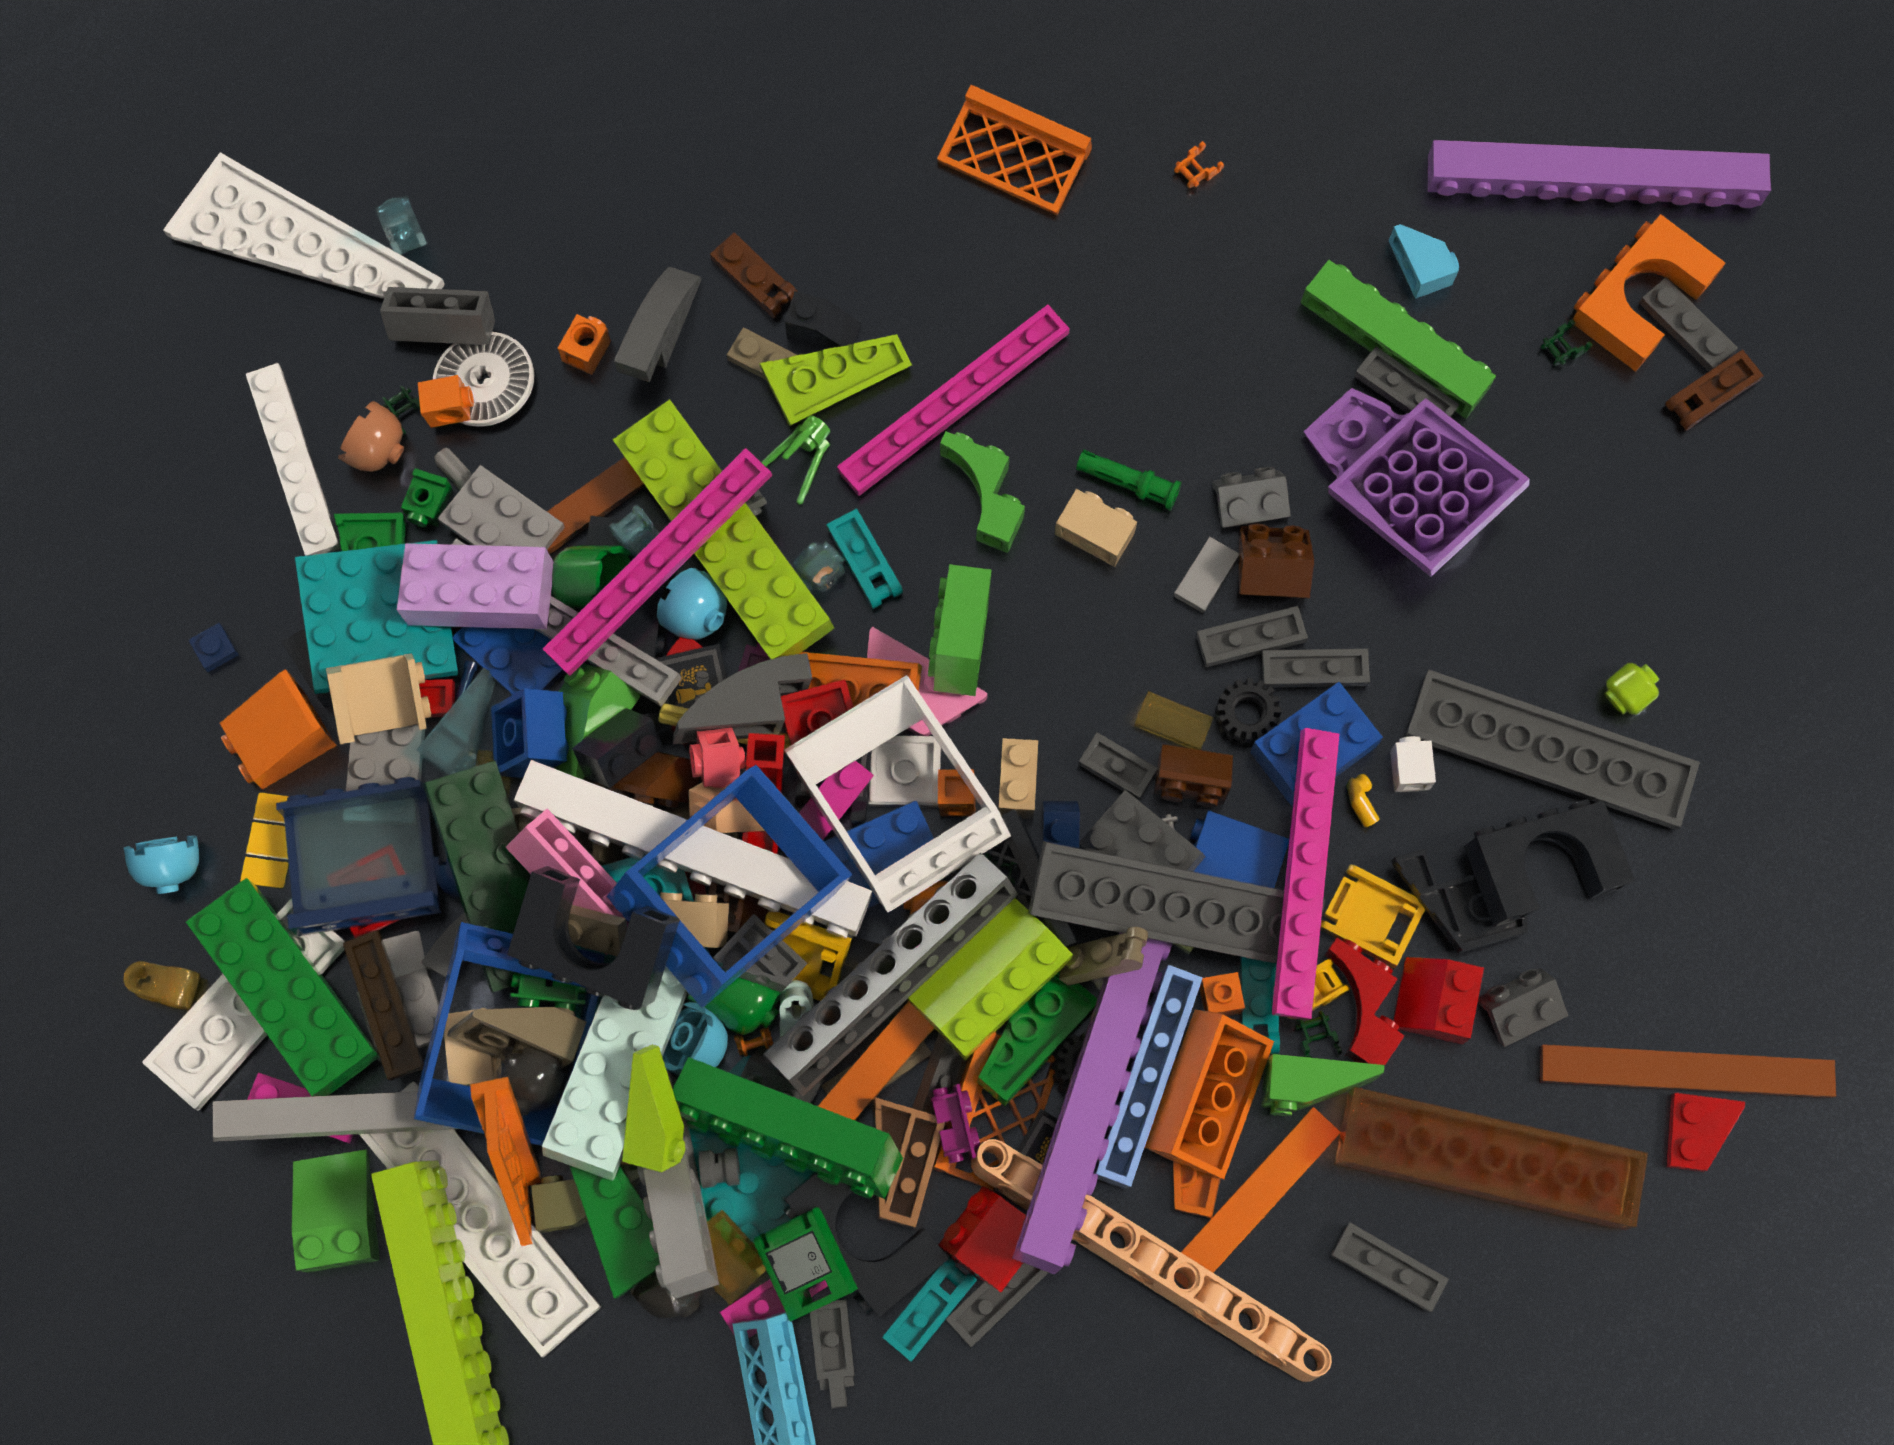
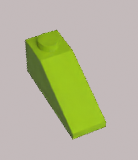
[622,1044,685,1172]

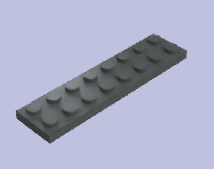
[1405,669,1700,830]
[1028,841,1325,964]

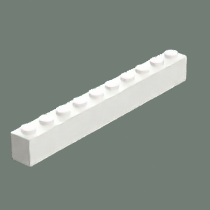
[514,760,872,939]

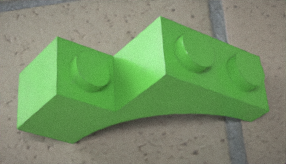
[940,431,1025,553]

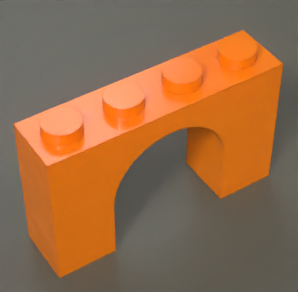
[1573,214,1725,372]

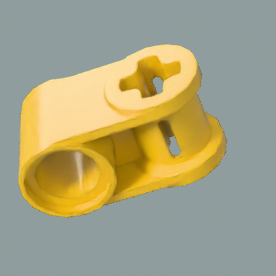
[1287,958,1350,1019]

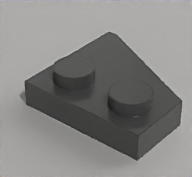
[713,914,808,992]

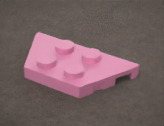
[867,627,988,736]

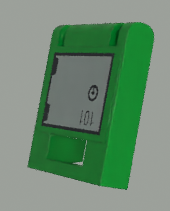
[754,1207,858,1322]

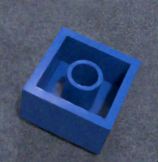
[491,688,569,778]

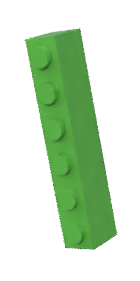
[1301,260,1496,419]

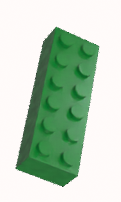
[186,878,380,1097]
[673,1057,903,1199]

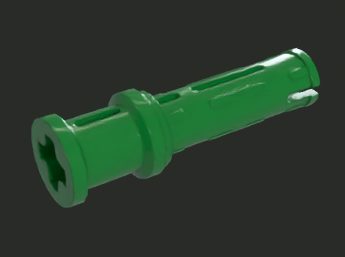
[1076,449,1182,511]

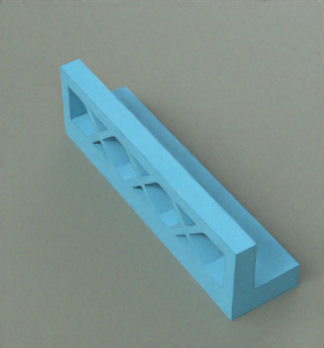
[732,1312,816,1445]

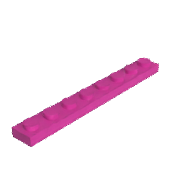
[837,304,1070,496]
[543,448,772,676]
[1272,728,1340,1020]

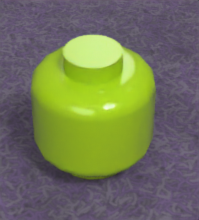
[1604,663,1659,715]

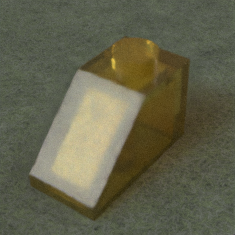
[707,1210,766,1305]

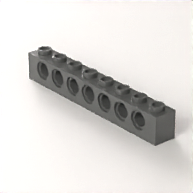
[764,853,1019,1096]

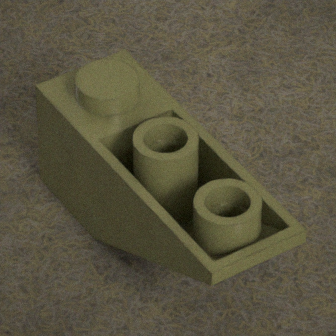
[531,1164,641,1233]

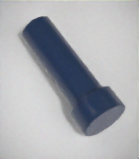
[455,660,478,701]

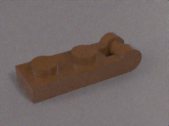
[710,232,798,318]
[1665,349,1764,431]

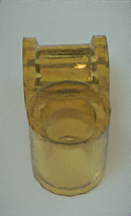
[123,961,201,1010]

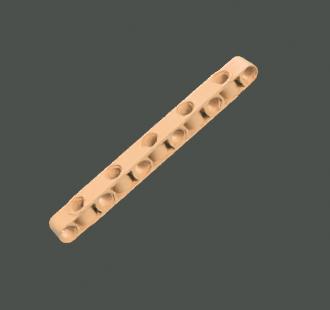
[971,1139,1332,1382]

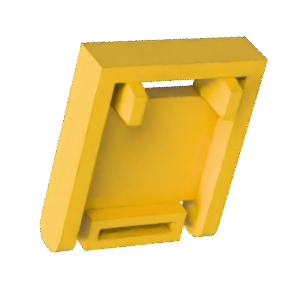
[1320,864,1425,969]
[765,911,852,1001]

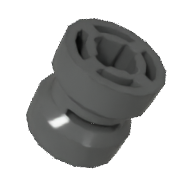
[699,1148,740,1188]

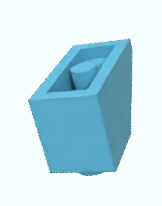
[1389,224,1459,299]

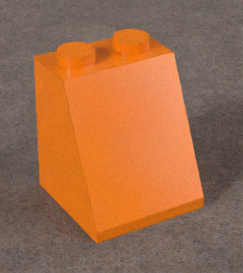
[220,669,337,790]

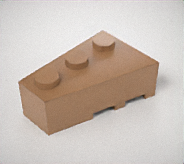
[873,1097,945,1229]

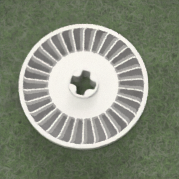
[433,332,534,427]

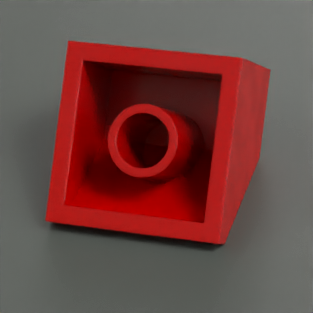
[1393,957,1484,1045]
[938,1186,1026,1292]

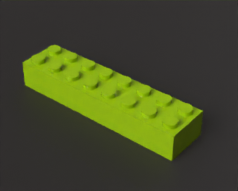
[613,399,835,660]
[371,1160,509,1445]

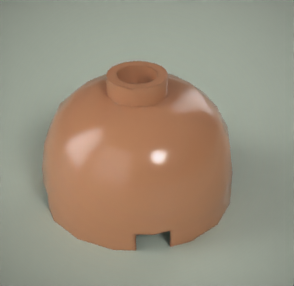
[338,401,404,472]

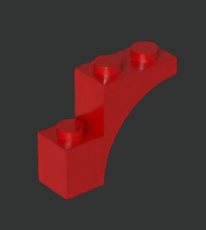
[742,733,785,854]
[1324,938,1405,1066]

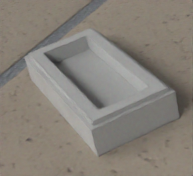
[1174,537,1240,614]

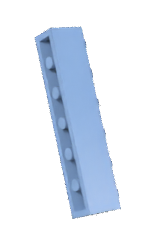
[1093,965,1202,1189]

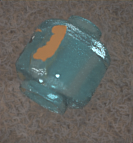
[794,541,845,593]

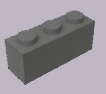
[380,287,495,345]

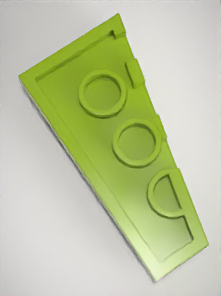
[759,334,912,426]

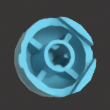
[657,568,727,640]
[124,836,199,894]
[662,1002,728,1076]

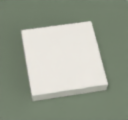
[869,736,941,808]

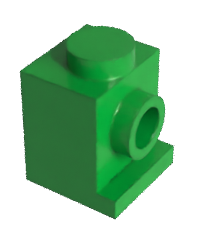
[401,468,453,527]

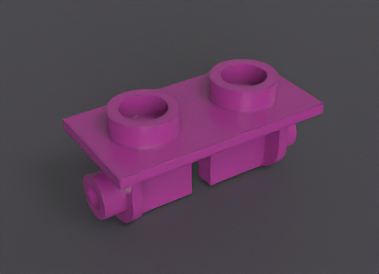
[931,1084,980,1164]

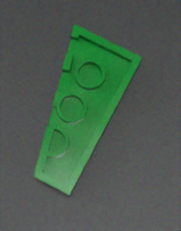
[334,513,406,551]
[977,970,1097,1106]
[569,1165,660,1299]

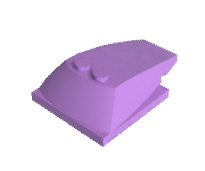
[1303,388,1530,577]

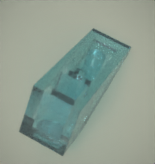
[417,668,495,776]

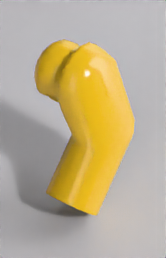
[1346,774,1380,827]

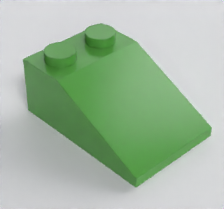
[554,663,641,780]
[1261,1054,1384,1116]
[292,1149,380,1273]

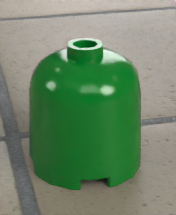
[551,545,631,612]
[687,977,781,1035]

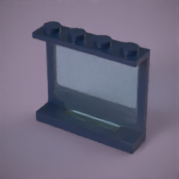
[276,777,441,937]

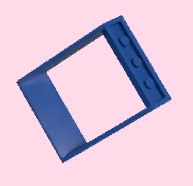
[606,765,853,1008]
[414,922,604,1146]

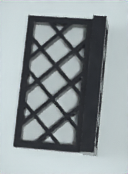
[951,809,1080,947]

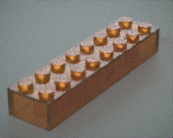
[1335,1087,1648,1230]

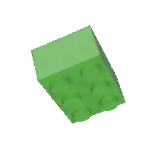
[928,564,992,696]

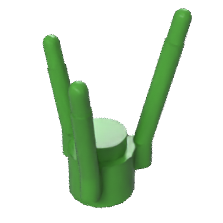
[761,415,830,505]

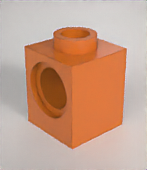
[558,314,611,375]
[418,375,474,428]
[938,769,976,816]
[1199,972,1245,1017]

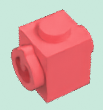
[689,728,746,788]

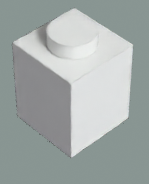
[1390,736,1436,792]

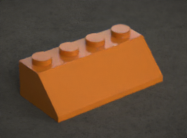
[1144,1009,1274,1179]

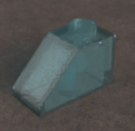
[375,195,427,254]

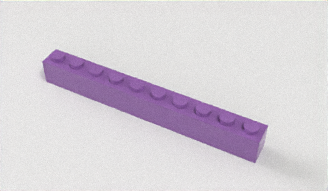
[1428,140,1771,208]
[1012,932,1172,1275]

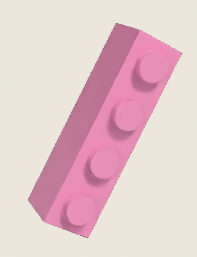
[506,809,629,954]

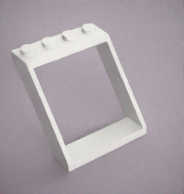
[784,675,1011,913]

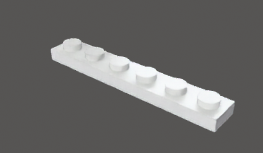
[246,363,341,556]

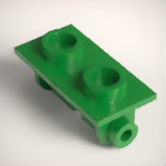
[509,972,586,1012]

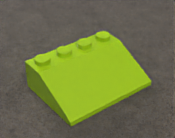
[907,898,1073,1060]

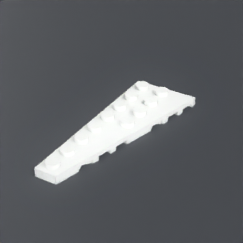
[163,153,445,299]

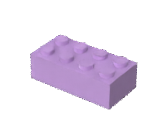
[397,544,554,629]

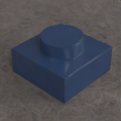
[189,623,239,672]

